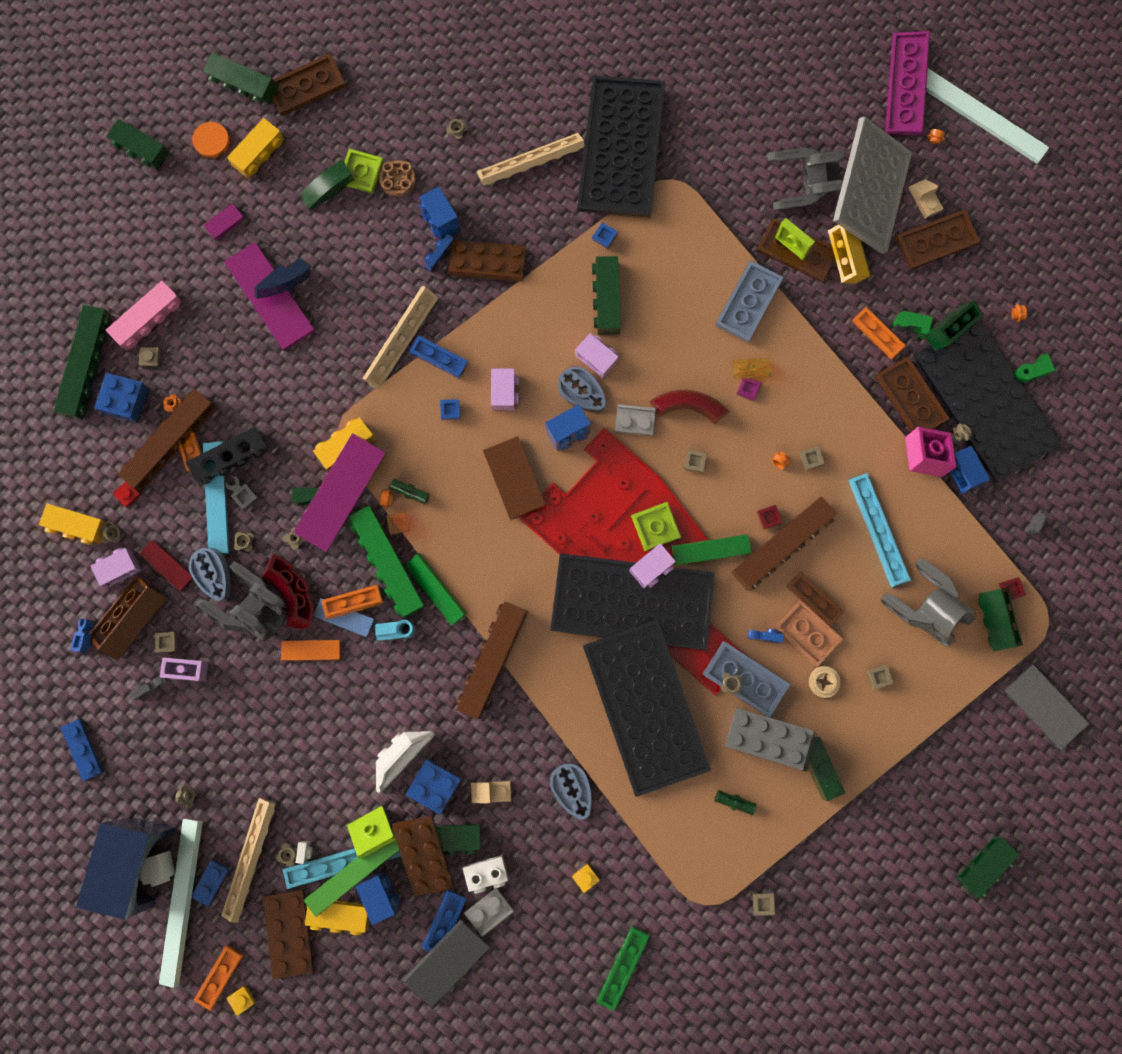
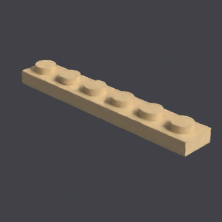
[477,133,585,186]
[362,286,438,389]
[221,798,275,923]

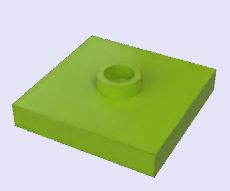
[345,148,385,194]
[776,218,815,261]
[631,502,681,551]
[347,806,396,859]

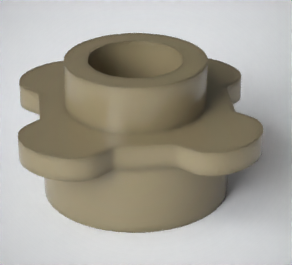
[446,119,468,140]
[953,424,972,444]
[100,524,120,544]
[283,527,306,550]
[234,532,254,552]
[720,673,742,694]
[175,785,196,808]
[276,843,298,867]

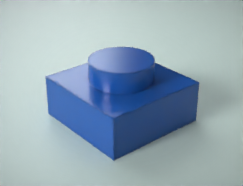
[592,222,618,249]
[440,399,460,420]

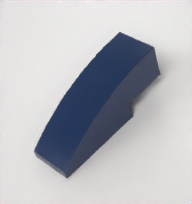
[254,258,310,299]

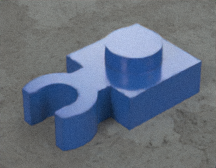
[70,619,93,653]
[747,629,784,644]

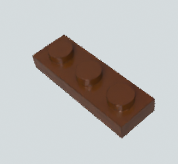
[786,572,844,626]

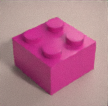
[905,427,956,477]

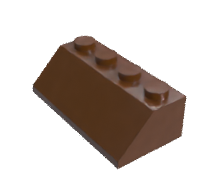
[90,574,166,661]

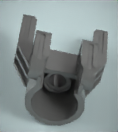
[768,147,846,210]
[880,558,975,647]
[194,561,287,642]

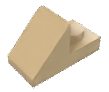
[909,179,943,219]
[471,781,511,803]

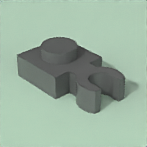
[225,476,259,511]
[130,676,167,700]

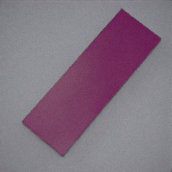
[885,31,930,136]
[224,242,315,351]
[293,433,386,552]

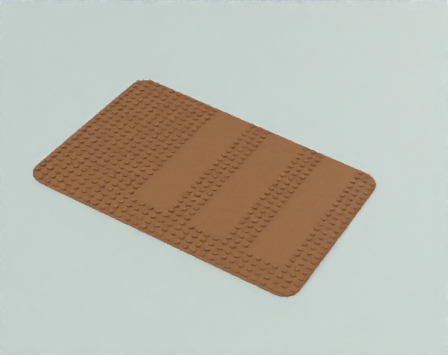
[338,179,1049,905]

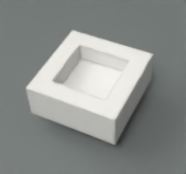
[296,841,312,864]

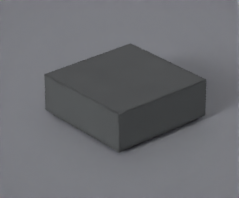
[1026,513,1047,535]

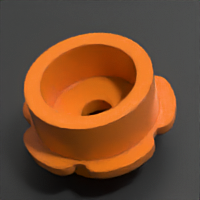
[927,129,945,144]
[1011,304,1027,323]
[163,395,182,412]
[772,452,790,469]
[379,489,393,508]

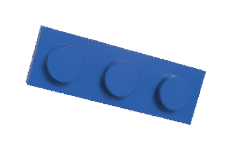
[409,335,468,379]
[60,719,104,781]
[422,890,467,951]

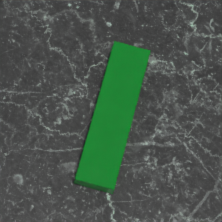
[672,534,751,565]
[405,553,467,626]
[596,926,650,1012]

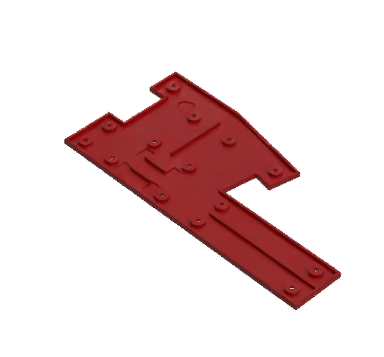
[519,428,747,696]

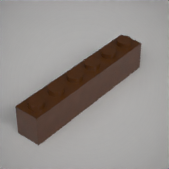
[118,389,217,492]
[731,496,837,590]
[456,601,528,720]

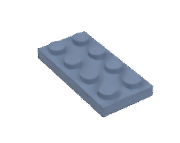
[715,260,783,343]
[702,641,790,718]

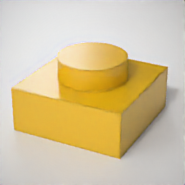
[572,863,600,893]
[226,985,256,1016]

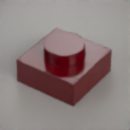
[757,505,783,530]
[998,577,1026,600]

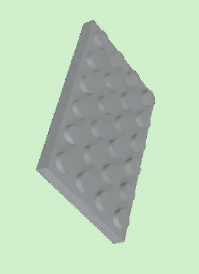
[833,117,912,254]

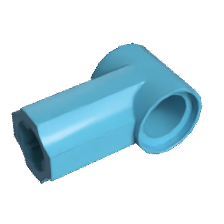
[375,620,416,641]

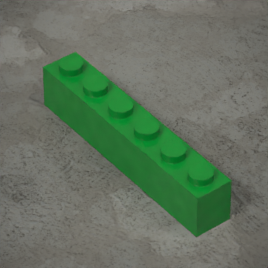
[349,505,426,619]

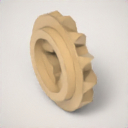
[808,666,840,698]

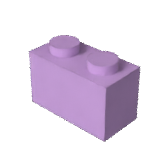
[575,333,619,379]
[491,369,519,410]
[629,544,676,588]
[91,548,142,588]
[160,658,208,682]

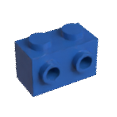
[950,446,990,494]

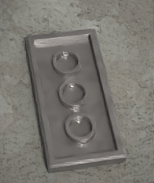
[1003,664,1089,750]

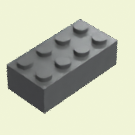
[725,708,818,772]

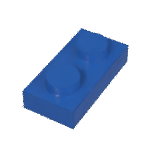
[424,234,453,272]
[192,860,230,906]

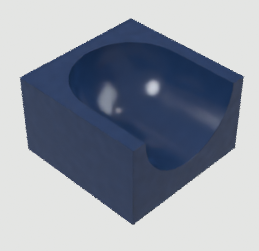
[76,817,175,920]

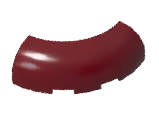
[650,390,729,424]
[261,553,313,629]

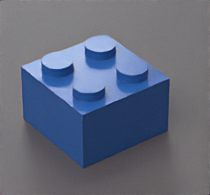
[419,187,461,239]
[94,373,150,423]
[545,404,591,451]
[406,759,462,815]
[356,871,401,925]

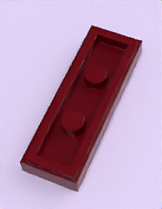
[139,540,193,592]

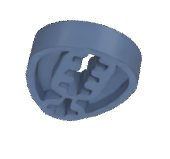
[558,367,606,412]
[189,548,231,601]
[550,763,591,820]

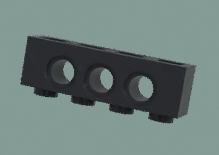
[185,427,268,485]

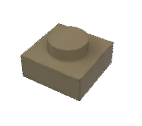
[139,347,161,368]
[799,446,825,471]
[684,450,707,473]
[155,632,177,653]
[867,665,894,689]
[753,893,775,916]

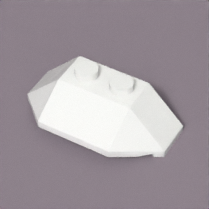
[376,731,436,793]

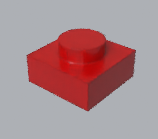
[113,481,141,508]

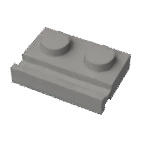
[615,404,656,436]
[464,888,514,937]

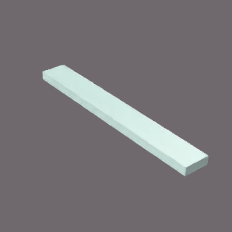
[926,69,1049,164]
[159,819,203,988]

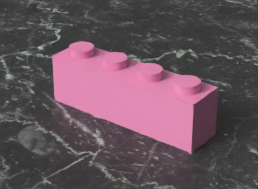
[106,281,182,351]

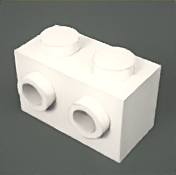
[139,851,175,887]
[463,855,509,894]

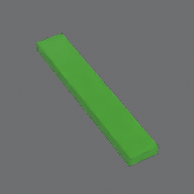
[304,829,400,917]

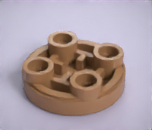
[379,160,416,197]

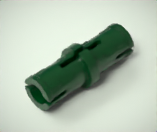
[390,478,430,505]
[714,790,757,816]

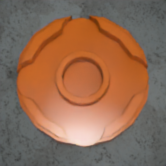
[192,122,230,158]

